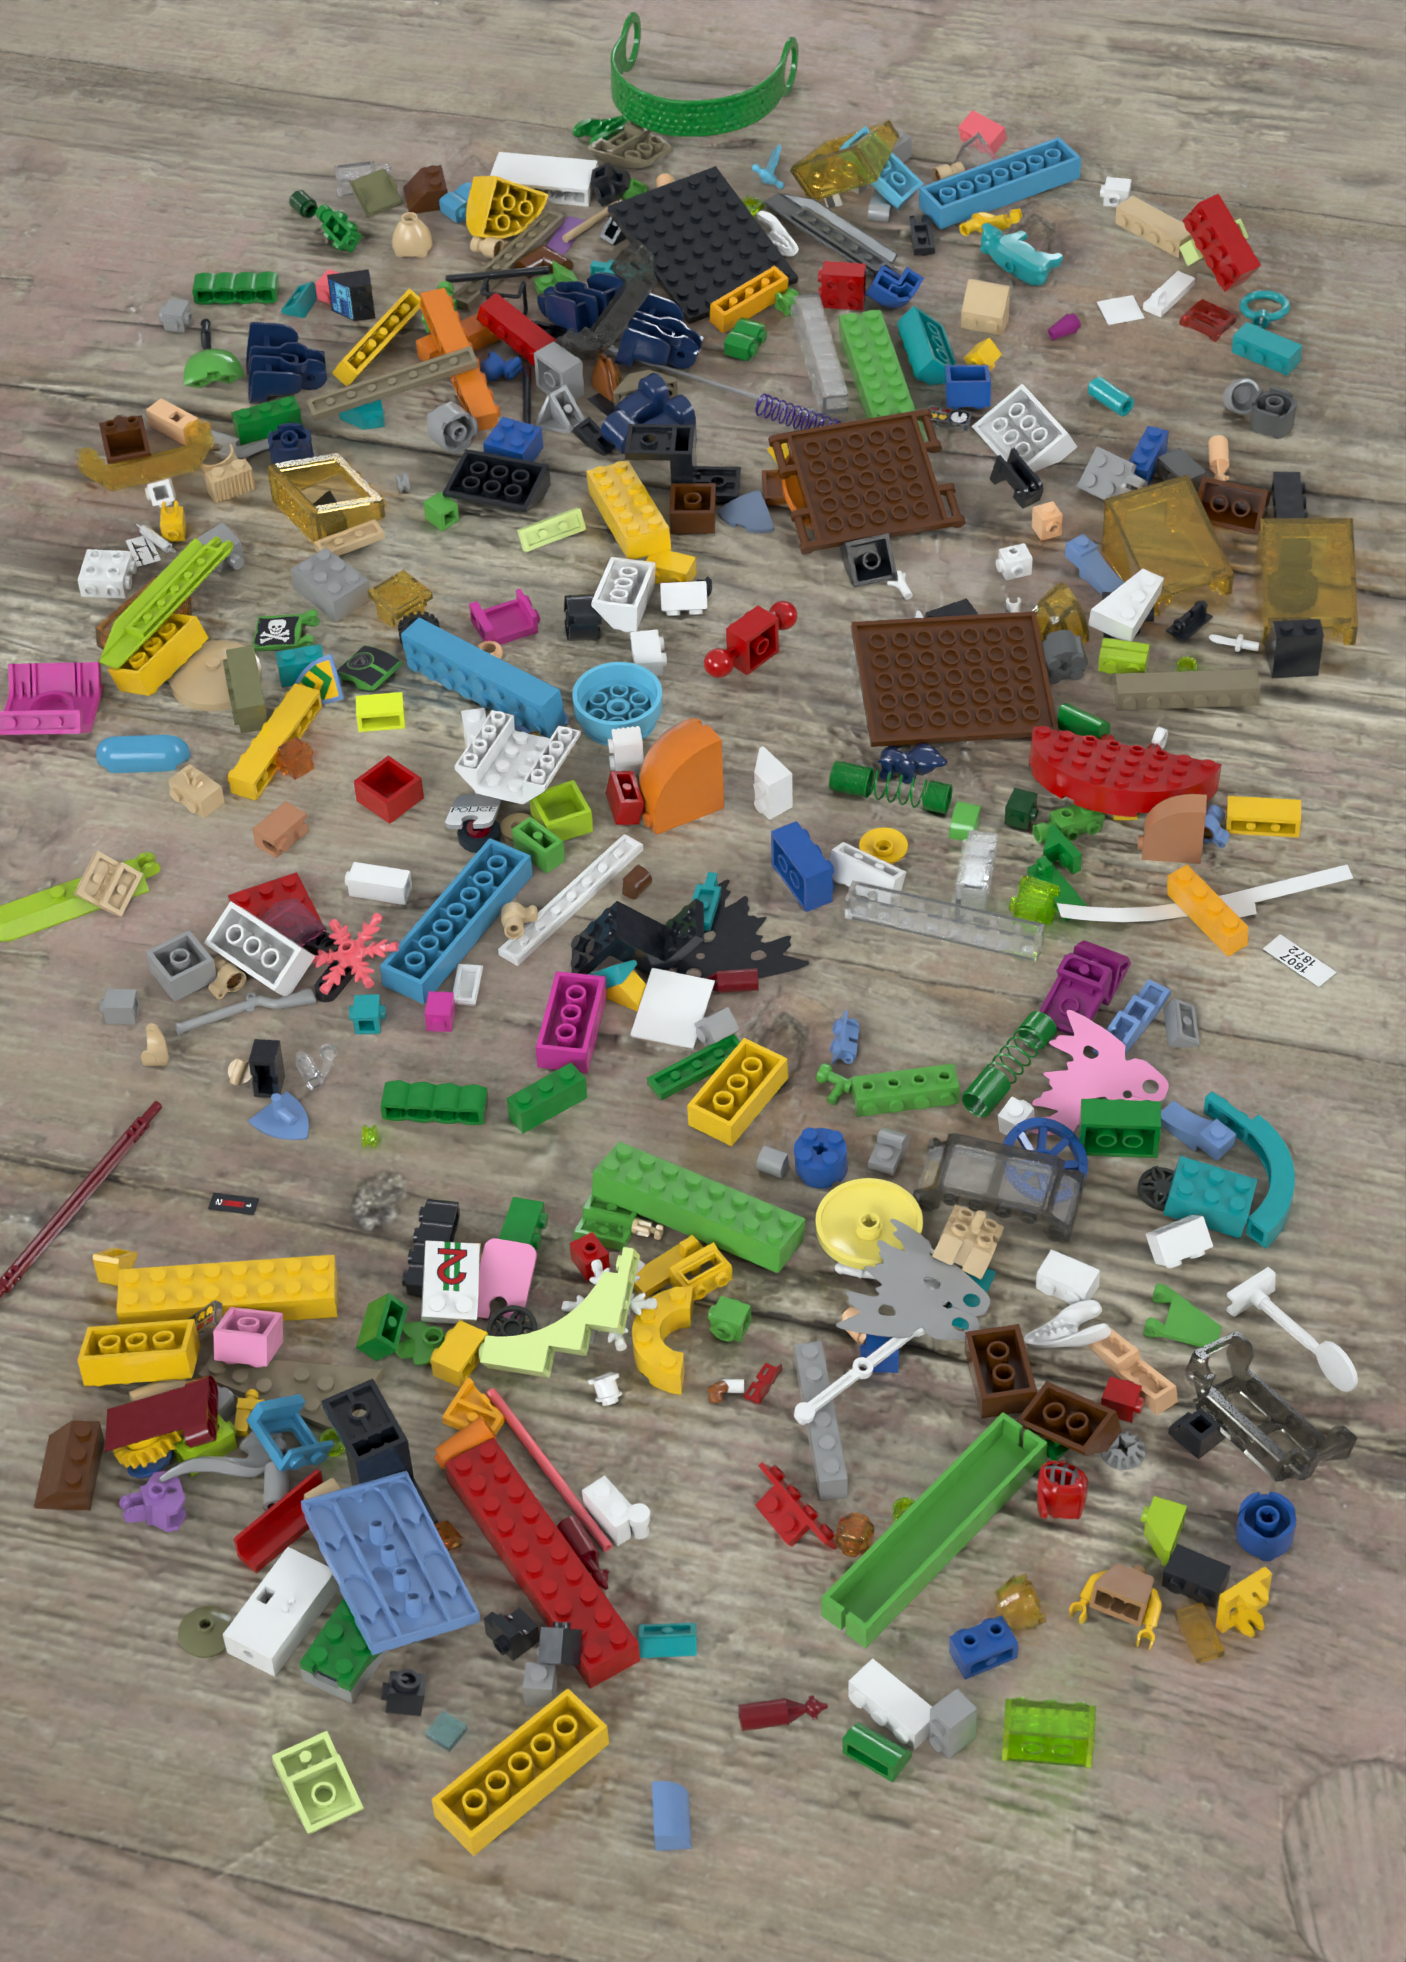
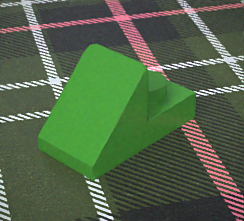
[533,261,578,295]

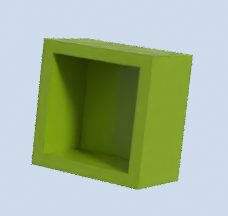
[530,780,593,841]

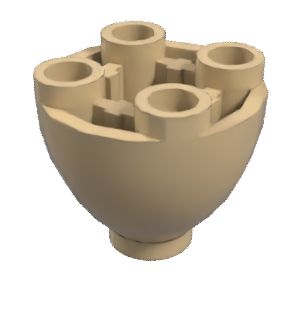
[392,212,433,258]

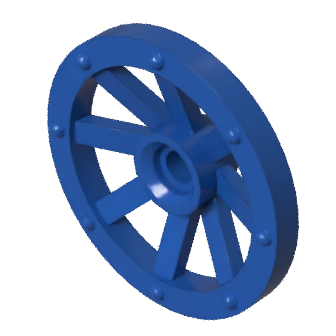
[1000,1117,1088,1204]

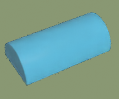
[838,126,924,210]

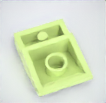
[272,1731,364,1835]

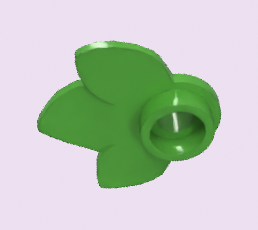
[394,1321,446,1366]

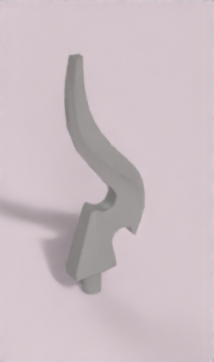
[196,430,269,460]
[159,1431,284,1484]

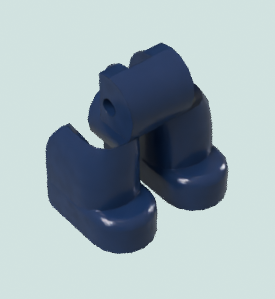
[537,272,629,345]
[615,291,703,369]
[246,322,327,404]
[601,373,697,454]

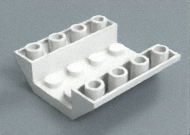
[455,710,581,804]

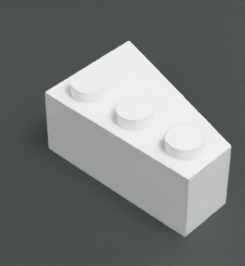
[1088,569,1164,642]

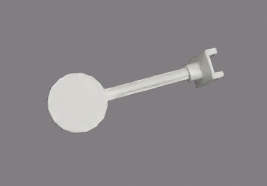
[1227,1267,1358,1392]

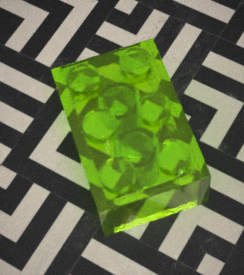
[1002,1697,1096,1768]

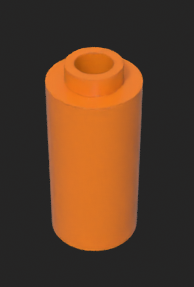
[434,1416,497,1470]

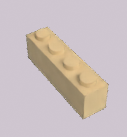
[1115,196,1193,258]

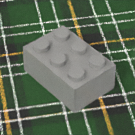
[291,548,371,622]

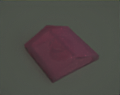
[260,898,326,947]

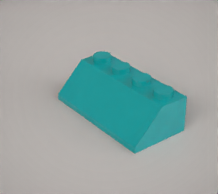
[896,306,957,385]

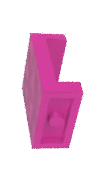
[469,589,540,645]

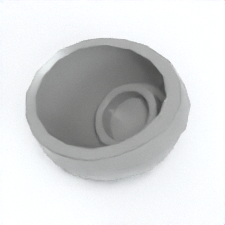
[1223,378,1260,414]

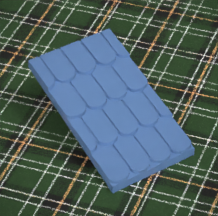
[301,1470,480,1655]

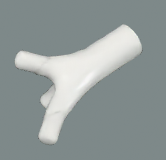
[887,570,913,600]

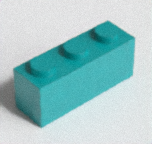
[1232,322,1302,376]

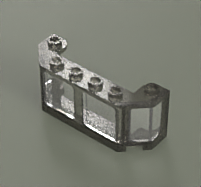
[913,1133,1085,1242]

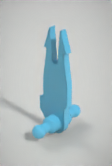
[752,144,784,189]

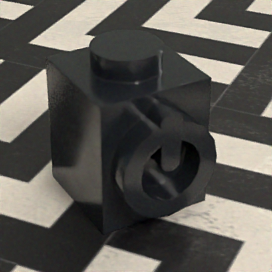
[381,1669,425,1716]

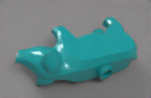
[980,223,1063,286]

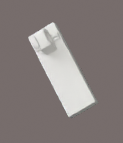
[1143,271,1196,317]

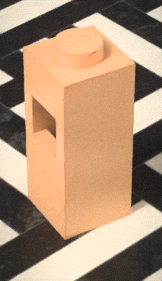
[146,398,201,446]

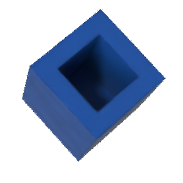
[860,1334,899,1373]

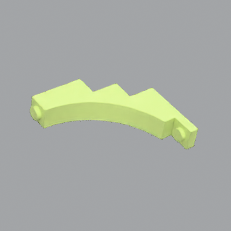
[479,1247,640,1378]

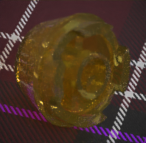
[995,1573,1047,1631]

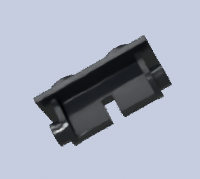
[1166,600,1213,642]

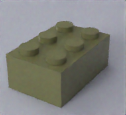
[223,645,267,733]

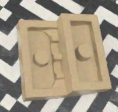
[74,851,143,917]

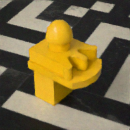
[234,1388,265,1437]

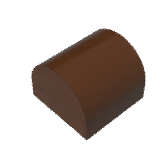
[622,864,652,900]

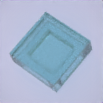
[425,1711,467,1752]

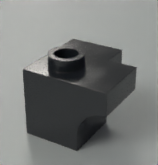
[590,163,631,207]
[1168,1408,1229,1460]
[483,1607,540,1661]

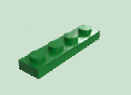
[647,1034,740,1101]

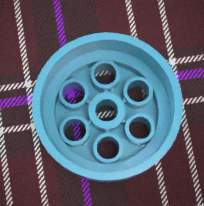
[572,662,663,746]

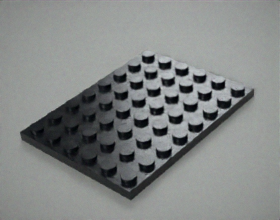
[608,166,798,324]

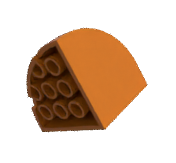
[638,718,724,835]

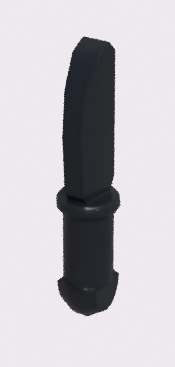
[200,318,211,350]

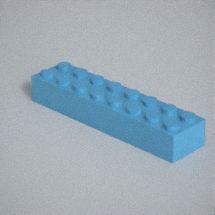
[919,137,1081,229]
[401,618,566,739]
[380,838,533,1004]

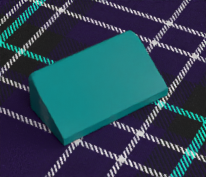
[281,282,317,318]
[589,960,637,989]
[638,1622,697,1658]

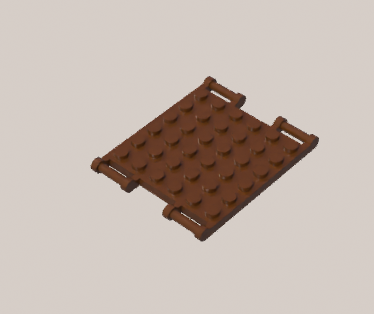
[768,409,966,555]

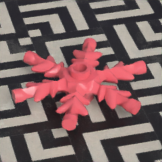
[310,913,399,995]

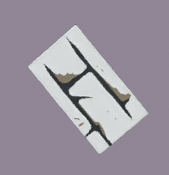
[126,536,161,567]

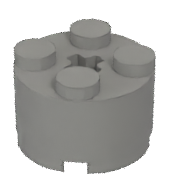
[427,401,478,454]

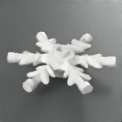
[561,1260,657,1351]

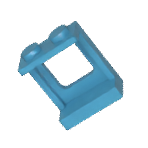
[246,1394,334,1472]

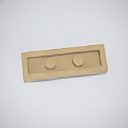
[314,519,385,556]

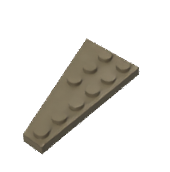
[199,1354,383,1436]

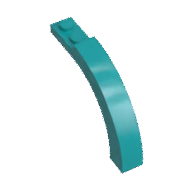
[1203,1091,1295,1249]

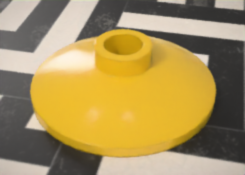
[859,827,908,864]

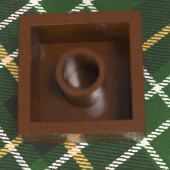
[669,483,717,534]

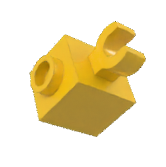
[160,501,186,542]

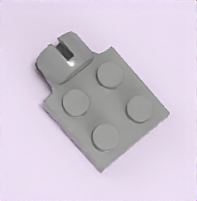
[1077,447,1147,506]

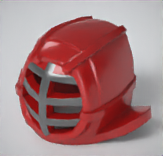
[1037,1461,1088,1519]

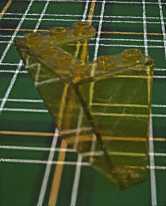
[1102,474,1234,617]
[1254,518,1358,645]

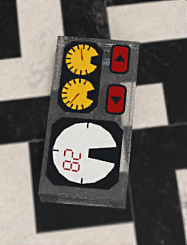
[929,405,973,432]
[188,1300,222,1340]

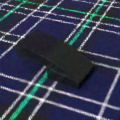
[572,417,616,456]

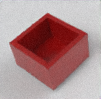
[354,755,424,824]

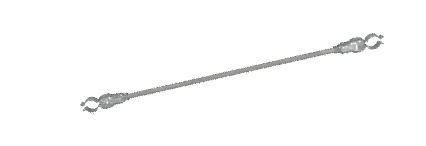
[586,339,832,425]

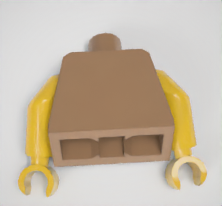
[1069,1563,1162,1650]

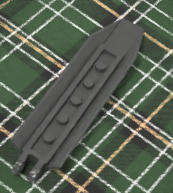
[763,193,900,277]

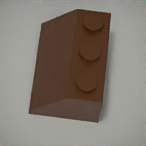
[1192,477,1271,535]
[1016,1381,1122,1456]
[34,1420,105,1511]

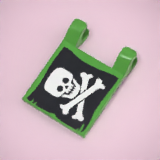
[253,610,320,651]

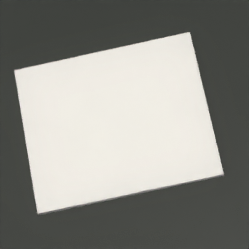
[630,968,715,1050]

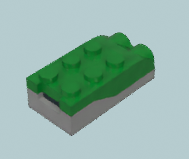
[299,1598,389,1704]

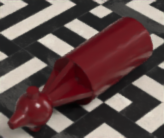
[695,968,759,993]
[557,1516,610,1590]
[738,1695,828,1731]

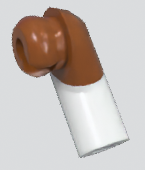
[707,1379,744,1403]

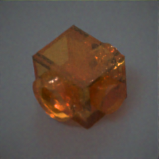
[276,736,314,780]

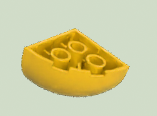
[466,176,549,239]

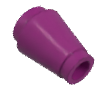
[1048,313,1081,340]

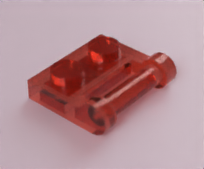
[1179,299,1237,342]

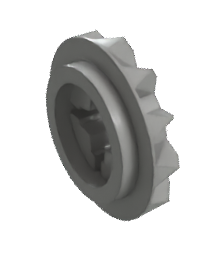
[1100,1430,1145,1470]

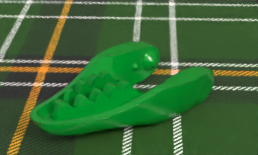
[573,115,630,144]

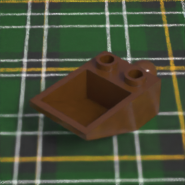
[99,415,151,464]

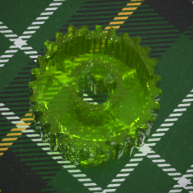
[1009,876,1061,932]

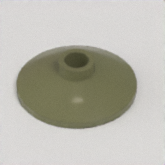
[178,1606,234,1658]

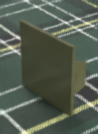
[349,168,404,217]

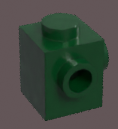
[1004,788,1039,830]

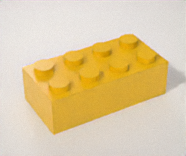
[107,613,209,696]
[687,1038,788,1147]
[77,1319,201,1386]

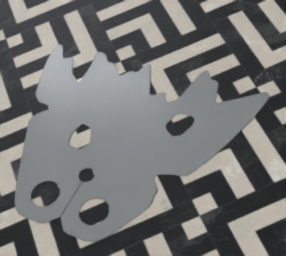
[836,1219,991,1340]

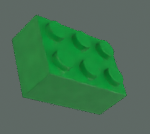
[1079,1098,1161,1158]

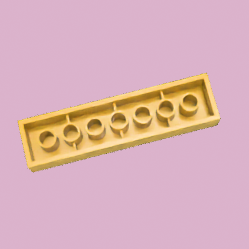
[117,1255,338,1327]

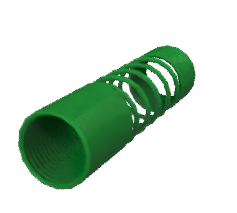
[829,760,953,814]
[962,1011,1057,1118]

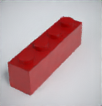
[476,293,561,366]

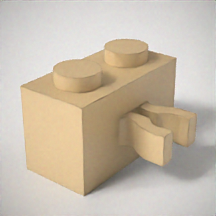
[168,764,225,819]

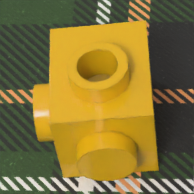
[963,337,1002,372]

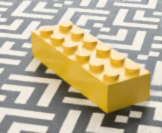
[586,461,671,560]
[431,1688,609,1856]

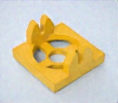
[1215,1566,1272,1638]

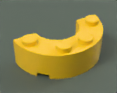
[632,1286,694,1395]

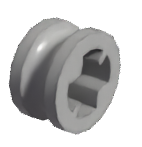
[395,472,410,494]

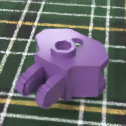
[119,1471,186,1532]

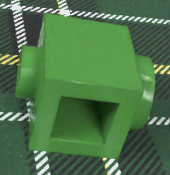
[708,1296,751,1342]

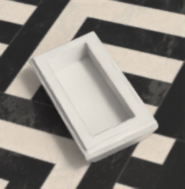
[453,964,483,1006]

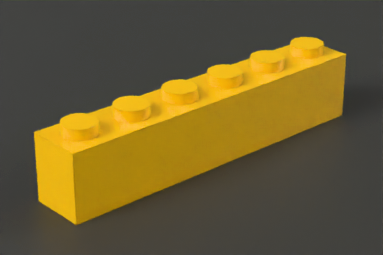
[332,288,421,386]
[227,684,322,801]

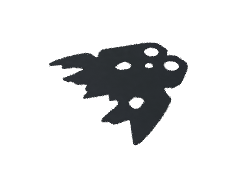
[672,879,809,978]

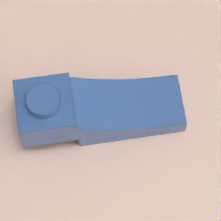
[1065,534,1125,594]
[1161,1101,1236,1161]

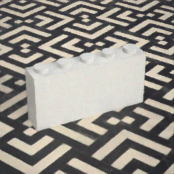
[490,152,598,207]

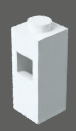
[345,862,412,905]

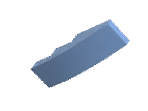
[1093,979,1171,1055]

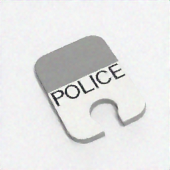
[445,794,503,829]

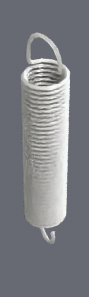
[136,524,176,553]

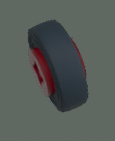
[457,820,501,853]

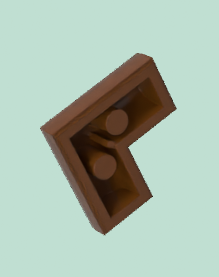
[515,244,573,279]

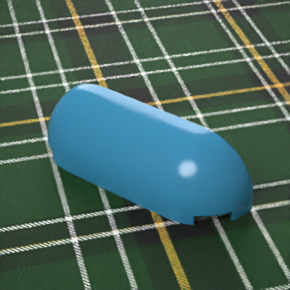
[96,735,191,773]

